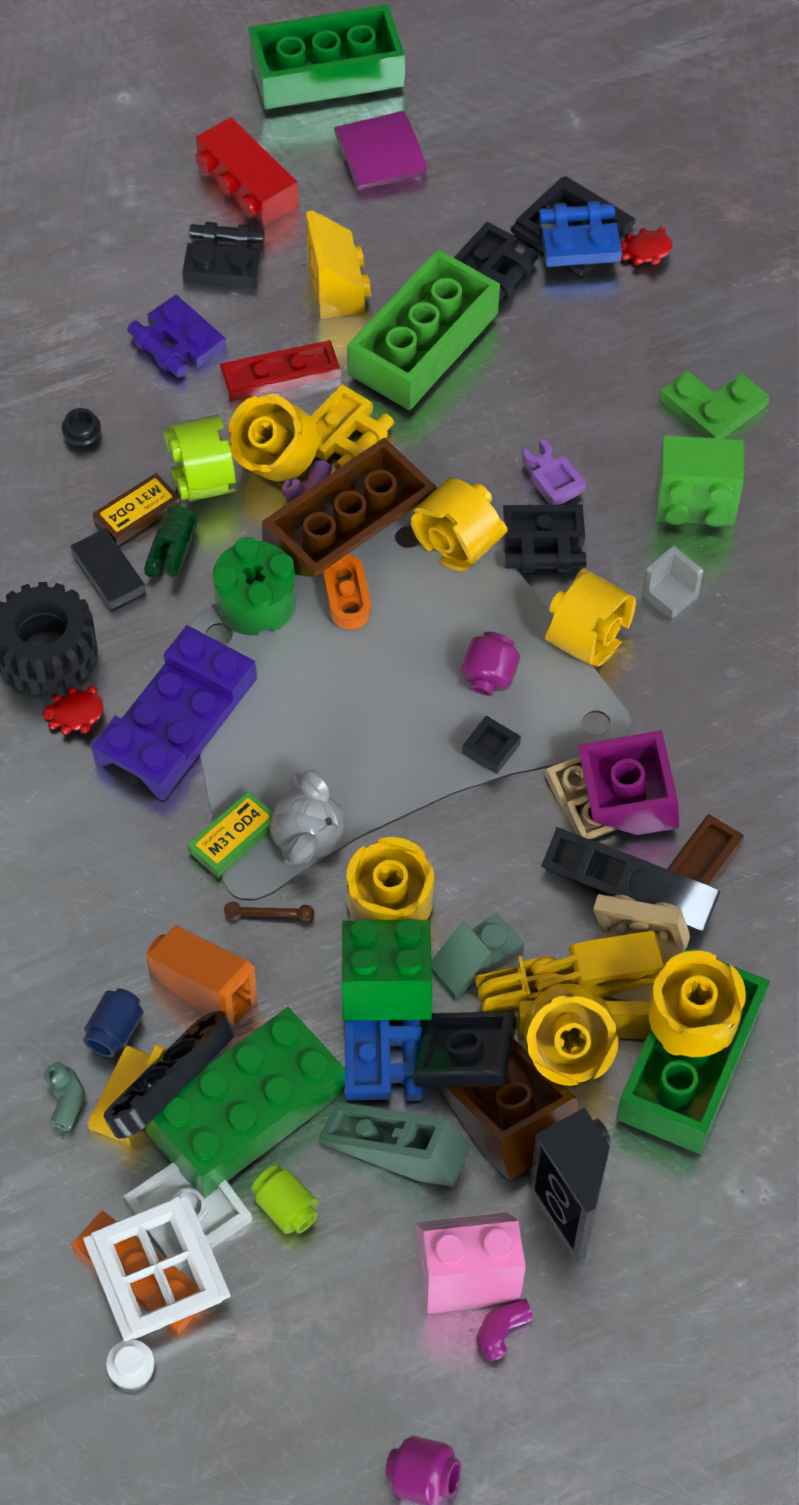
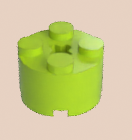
[163,414,236,502]

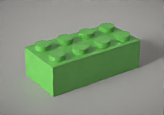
[347,249,500,411]

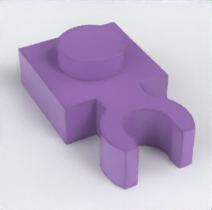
[522,439,586,505]

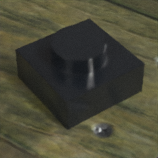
[462,716,521,774]

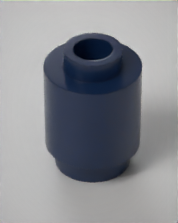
[83,988,144,1058]

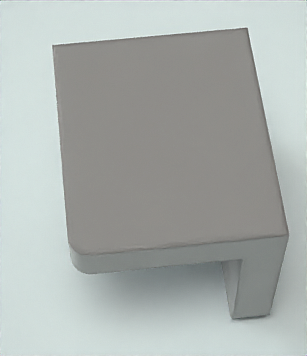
[642,545,703,620]

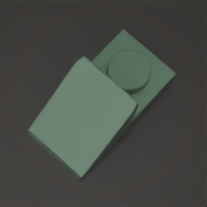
[432,912,524,999]

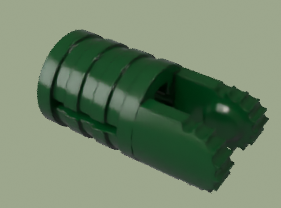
[144,505,199,577]

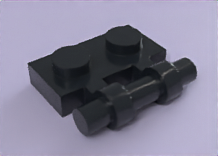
[182,221,265,288]
[454,221,539,302]
[502,504,587,573]

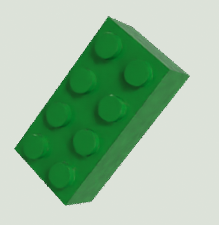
[248,4,405,110]
[616,947,770,1154]
[146,1006,346,1198]

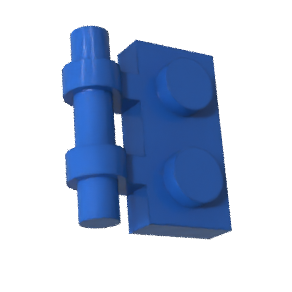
[539,201,622,267]
[344,1020,424,1101]

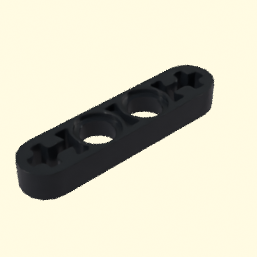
[103,1011,235,1139]

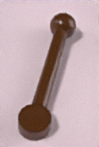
[224,902,314,922]

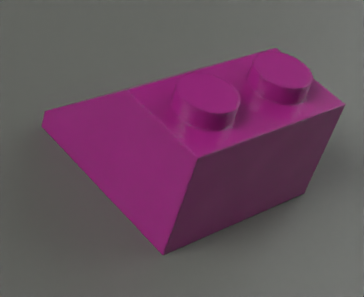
[578,730,679,835]

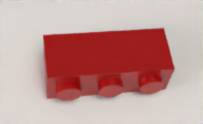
[195,117,299,228]

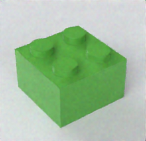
[655,435,744,527]

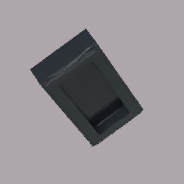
[70,528,146,610]

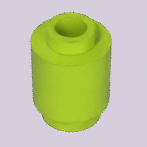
[251,1165,319,1234]

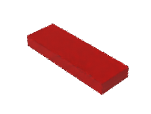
[219,340,341,401]

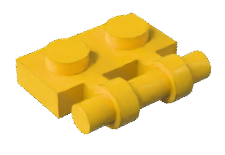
[311,384,394,470]

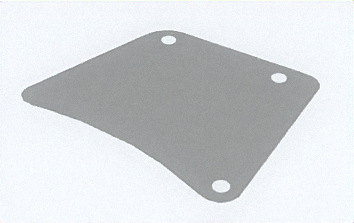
[190,505,631,899]

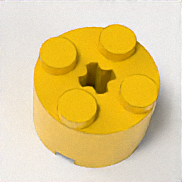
[228,394,322,483]
[411,477,507,572]
[545,568,636,667]
[346,837,434,920]
[648,950,746,1057]
[524,983,619,1086]

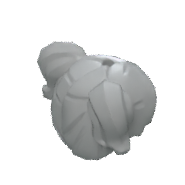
[269,770,344,866]

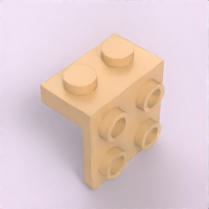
[593,894,690,1001]

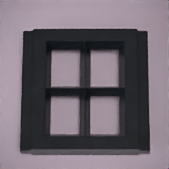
[511,175,635,276]

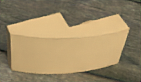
[544,756,617,839]

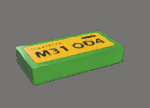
[187,791,273,878]

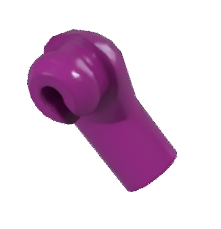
[476,1298,533,1360]

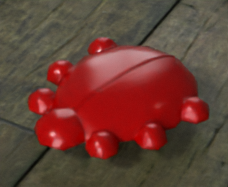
[620,227,673,265]
[42,685,104,735]

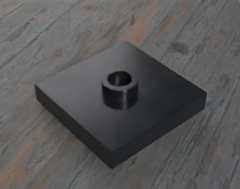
[413,1011,517,1087]

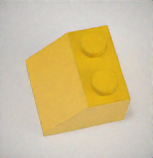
[306,211,371,319]

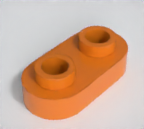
[323,554,371,629]

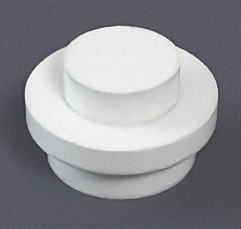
[106,1340,154,1388]

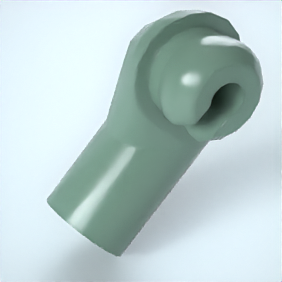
[44,1062,85,1131]

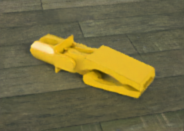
[474,930,665,1012]

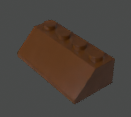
[262,438,437,577]

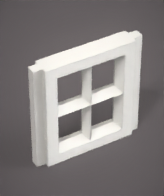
[83,1195,231,1342]

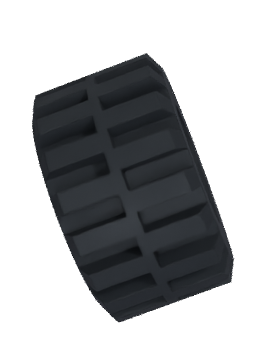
[0,582,98,695]

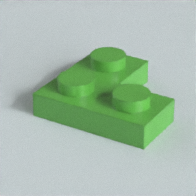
[659,370,770,439]

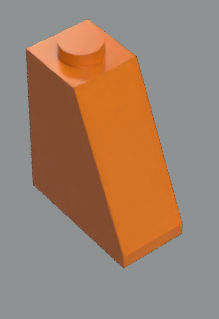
[146,925,258,1030]

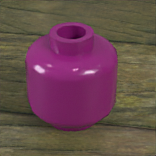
[460,631,520,696]
[385,1436,461,1505]

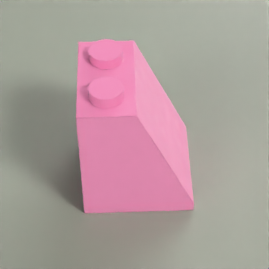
[416,1212,525,1315]

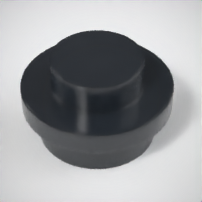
[62,408,101,446]

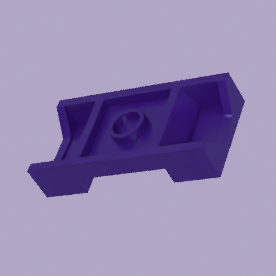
[91,625,257,801]

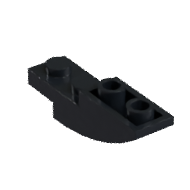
[541,827,721,932]

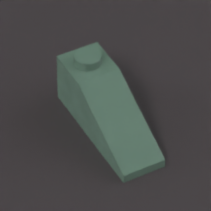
[318,1101,471,1187]

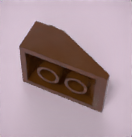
[438,1039,579,1181]

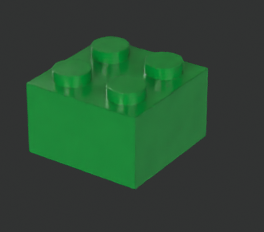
[342,919,432,1021]

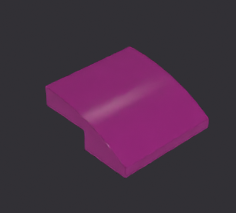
[334,110,427,191]

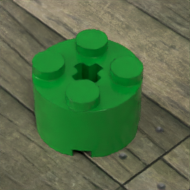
[213,537,296,635]

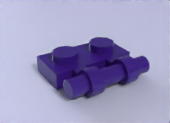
[127,294,227,377]

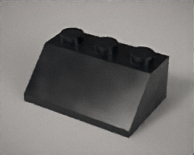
[529,1107,611,1262]

